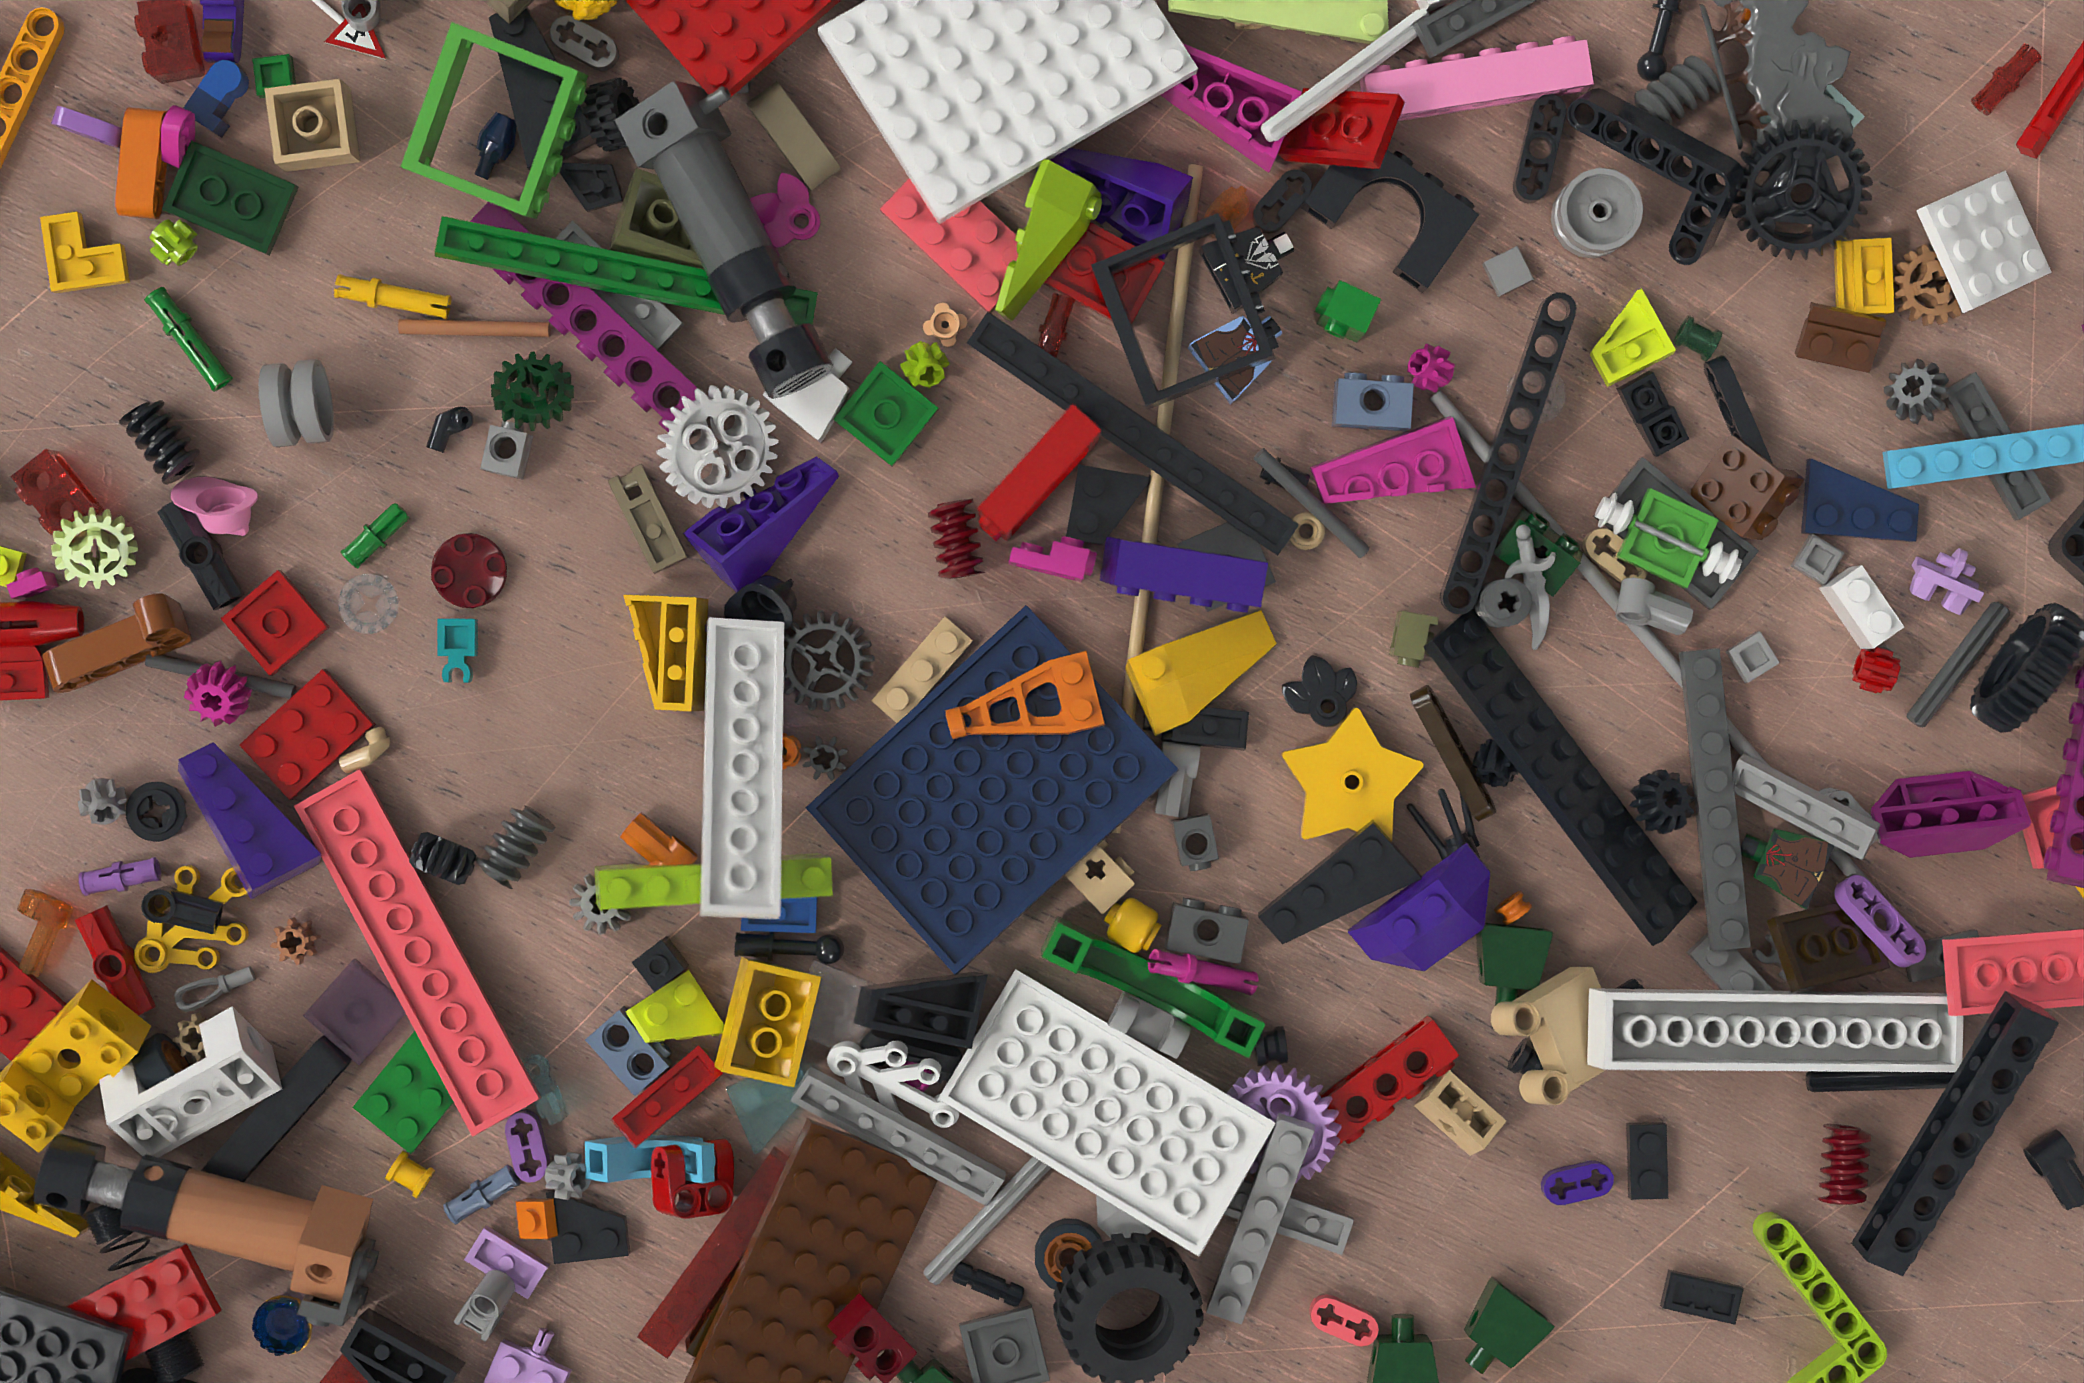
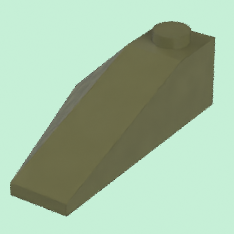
[609,168,704,269]

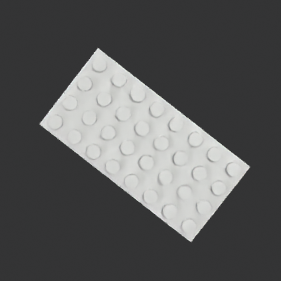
[938,969,1276,1256]

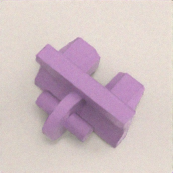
[1909,548,1984,615]

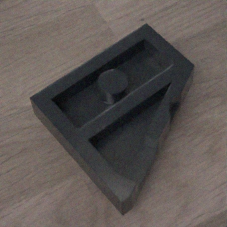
[1066,464,1150,545]
[546,1190,630,1264]

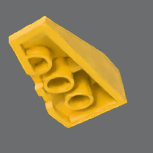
[1125,610,1277,736]

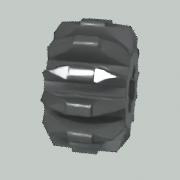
[1884,359,1951,425]

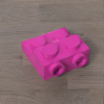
[1009,536,1097,582]

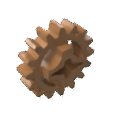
[1893,244,1961,326]

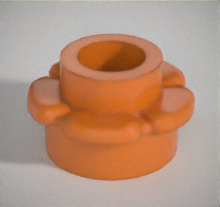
[782,733,801,770]

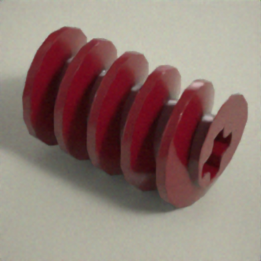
[928,499,985,579]
[1818,1123,1871,1205]

